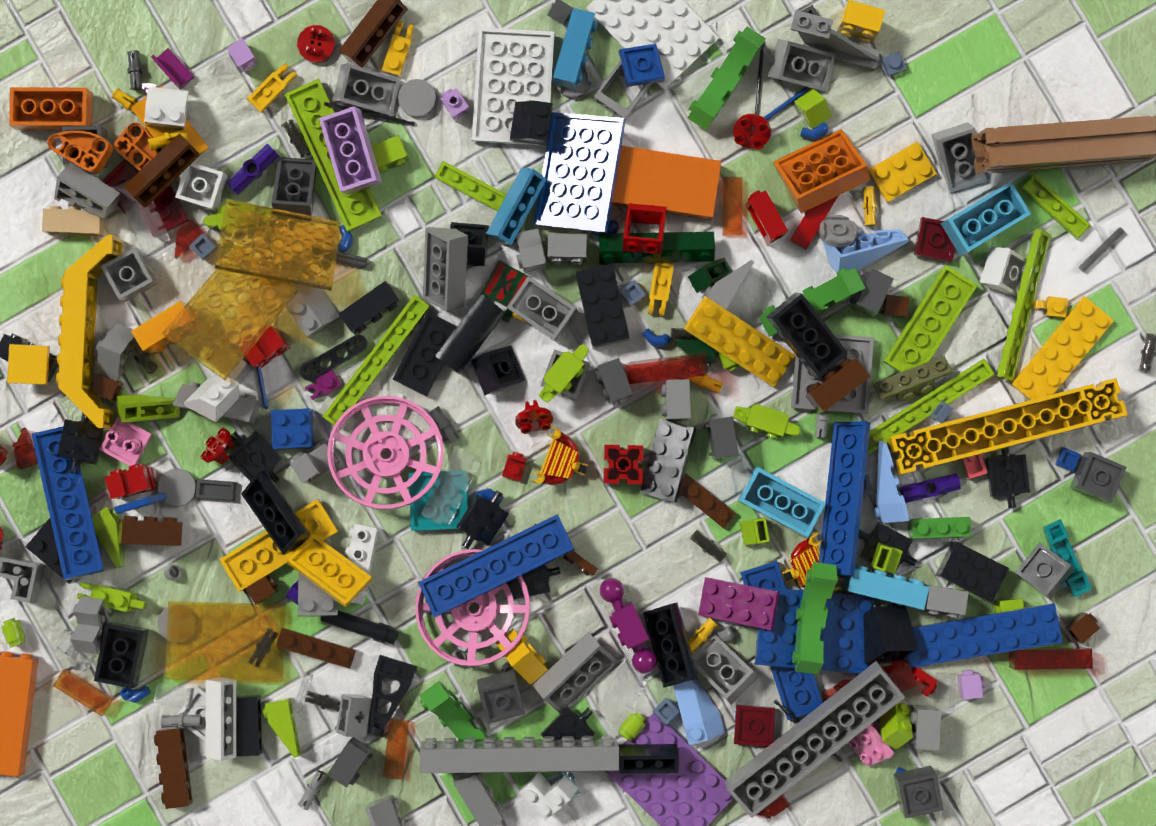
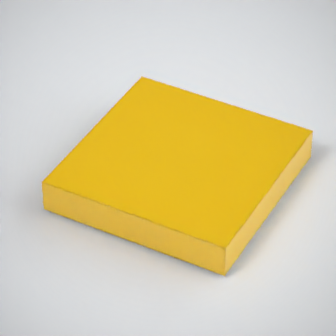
[7,344,50,385]

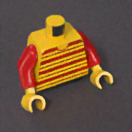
[531,426,588,486]
[782,532,842,590]

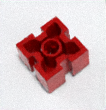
[240,325,291,369]
[603,445,643,484]
[105,464,157,499]

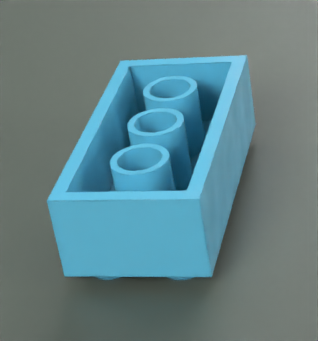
[941,182,1031,256]
[737,467,826,537]
[842,565,929,610]

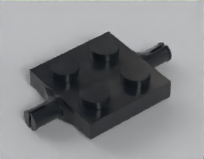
[57,412,103,474]
[229,431,282,483]
[986,448,1030,508]
[456,490,509,550]
[858,522,917,573]
[506,564,561,600]
[541,706,595,739]

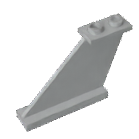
[790,10,880,70]

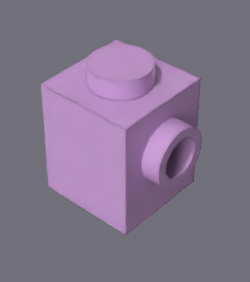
[226,38,258,71]
[440,88,470,121]
[957,670,985,700]

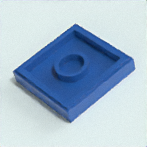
[619,44,665,87]
[114,492,167,514]

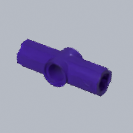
[226,143,279,195]
[900,473,961,503]

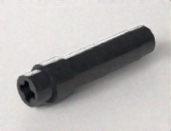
[321,610,399,645]

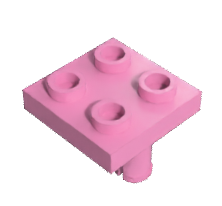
[99,416,153,466]
[848,720,894,767]

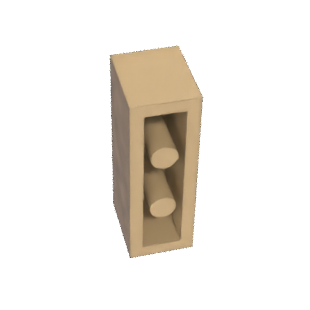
[42,206,105,237]

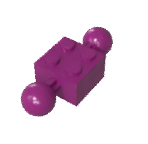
[599,578,657,674]

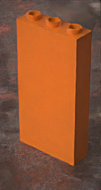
[612,146,721,220]
[0,651,39,777]

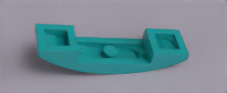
[1043,519,1092,597]

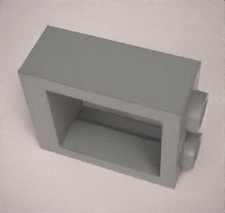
[594,60,652,120]

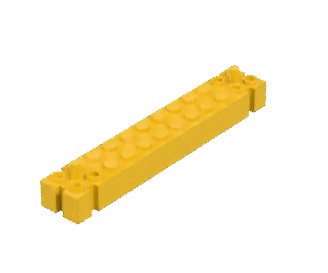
[887,378,1128,476]

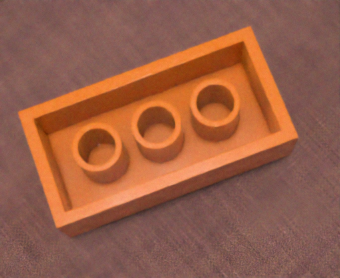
[9,87,93,130]

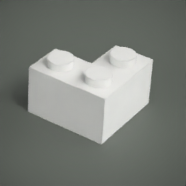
[519,772,578,821]

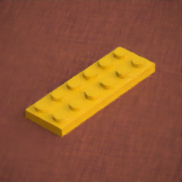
[683,296,795,388]
[1010,296,1114,400]
[219,499,338,592]

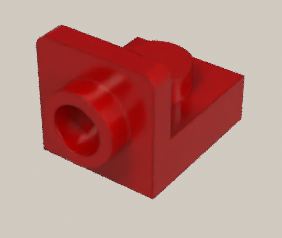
[502,451,527,481]
[910,667,938,697]

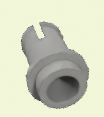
[814,414,830,438]

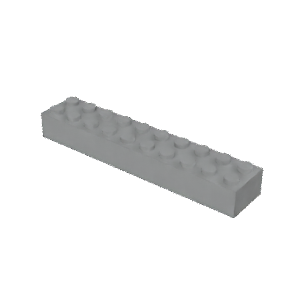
[725,661,905,818]
[420,735,619,773]

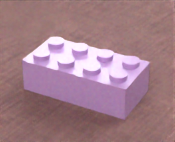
[319,106,382,195]

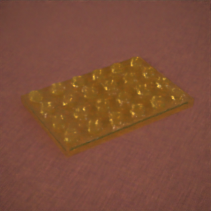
[214,199,341,291]
[162,245,298,381]
[165,601,286,682]

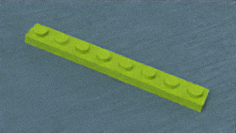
[997,229,1051,382]
[322,294,430,426]
[867,358,995,455]

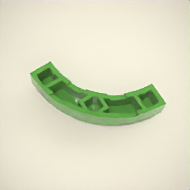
[688,26,766,130]
[759,268,865,337]
[792,562,838,675]
[419,681,488,741]

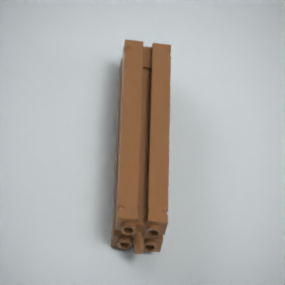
[971,115,1156,175]

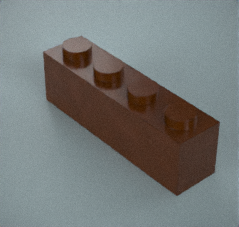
[338,0,408,68]
[124,133,200,208]
[154,727,193,809]

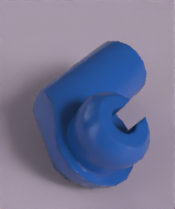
[337,225,354,253]
[474,488,504,505]

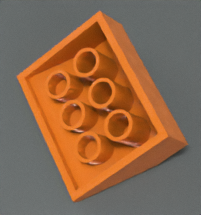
[773,129,870,213]

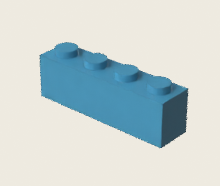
[553,8,598,90]
[486,167,547,245]

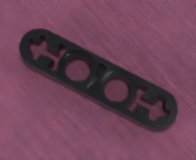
[300,335,368,381]

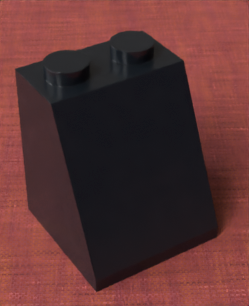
[864,604,918,665]

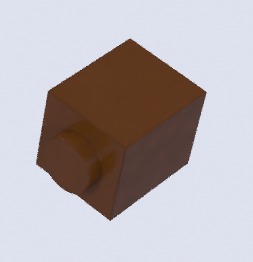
[880,294,910,318]
[90,374,124,401]
[245,575,278,605]
[1065,612,1100,643]

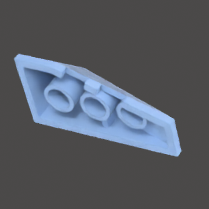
[822,229,909,273]
[873,440,909,523]
[673,679,725,745]

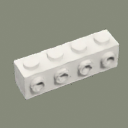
[345,524,379,605]
[206,677,236,761]

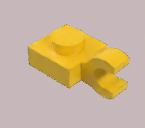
[1032,296,1068,318]

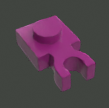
[305,369,342,400]

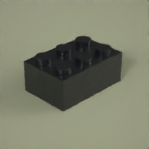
[26,518,101,584]
[936,541,1009,603]
[94,622,149,688]

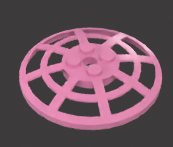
[327,396,444,510]
[415,549,531,666]

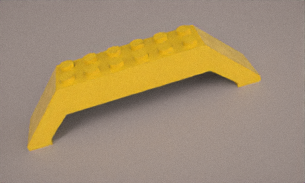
[56,234,123,429]

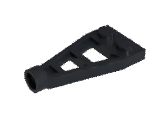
[368,654,417,737]

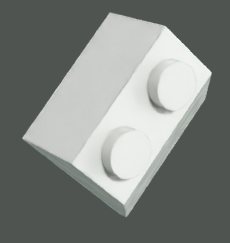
[144,87,188,129]
[980,246,1026,297]
[184,375,239,422]

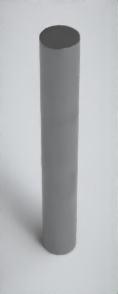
[1079,227,1125,272]

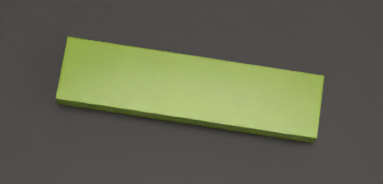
[434,161,507,212]
[1020,174,1091,240]

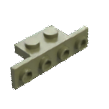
[873,356,953,403]

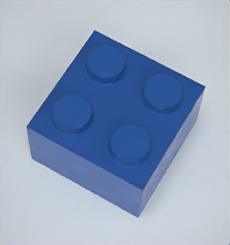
[271,408,315,450]

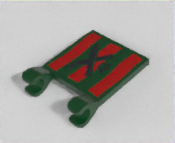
[476,260,532,323]

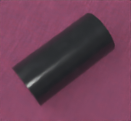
[435,295,505,375]
[241,471,310,555]
[643,602,698,688]

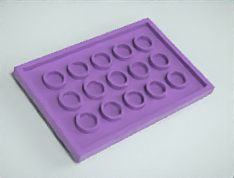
[605,713,734,826]

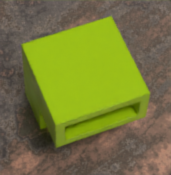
[794,89,832,129]
[740,518,770,545]
[870,542,903,574]

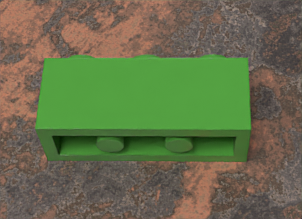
[908,517,971,539]

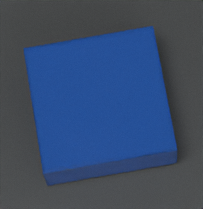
[1055,447,1081,472]

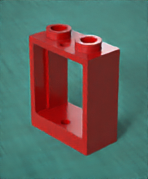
[745,190,788,245]
[623,203,667,254]

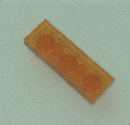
[722,177,743,235]
[53,669,114,716]
[383,718,410,779]

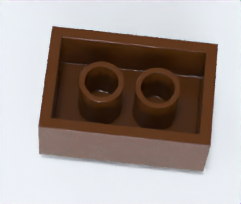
[805,358,871,414]
[118,516,183,546]

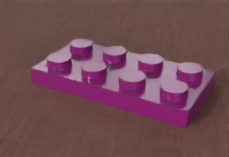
[698,577,780,630]

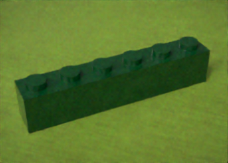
[599,232,715,264]

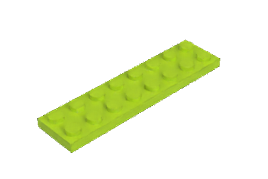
[284,78,382,232]

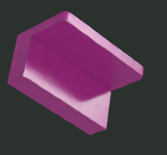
[151,48,195,90]

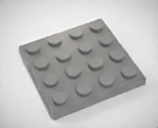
[791,334,874,414]

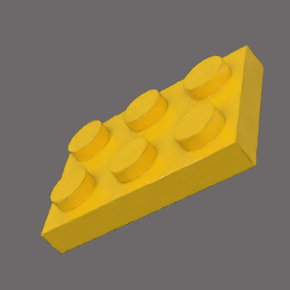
[868,141,937,203]

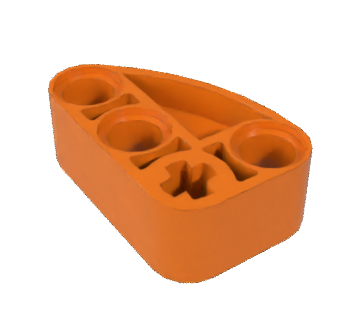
[114,122,161,171]
[47,131,113,174]

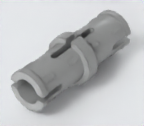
[161,713,202,729]
[298,770,328,810]

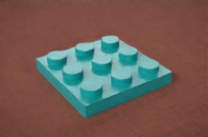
[409,471,468,531]

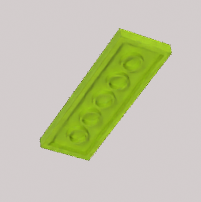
[883,265,978,373]

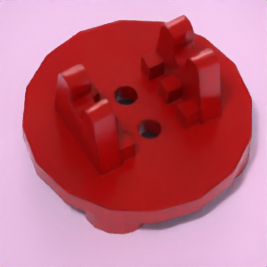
[297,25,335,63]
[733,114,771,150]
[515,400,553,434]
[200,427,234,465]

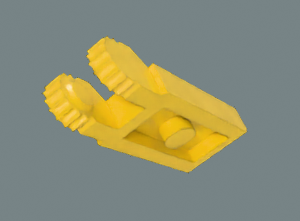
[382,21,414,77]
[247,63,297,113]
[648,262,674,317]

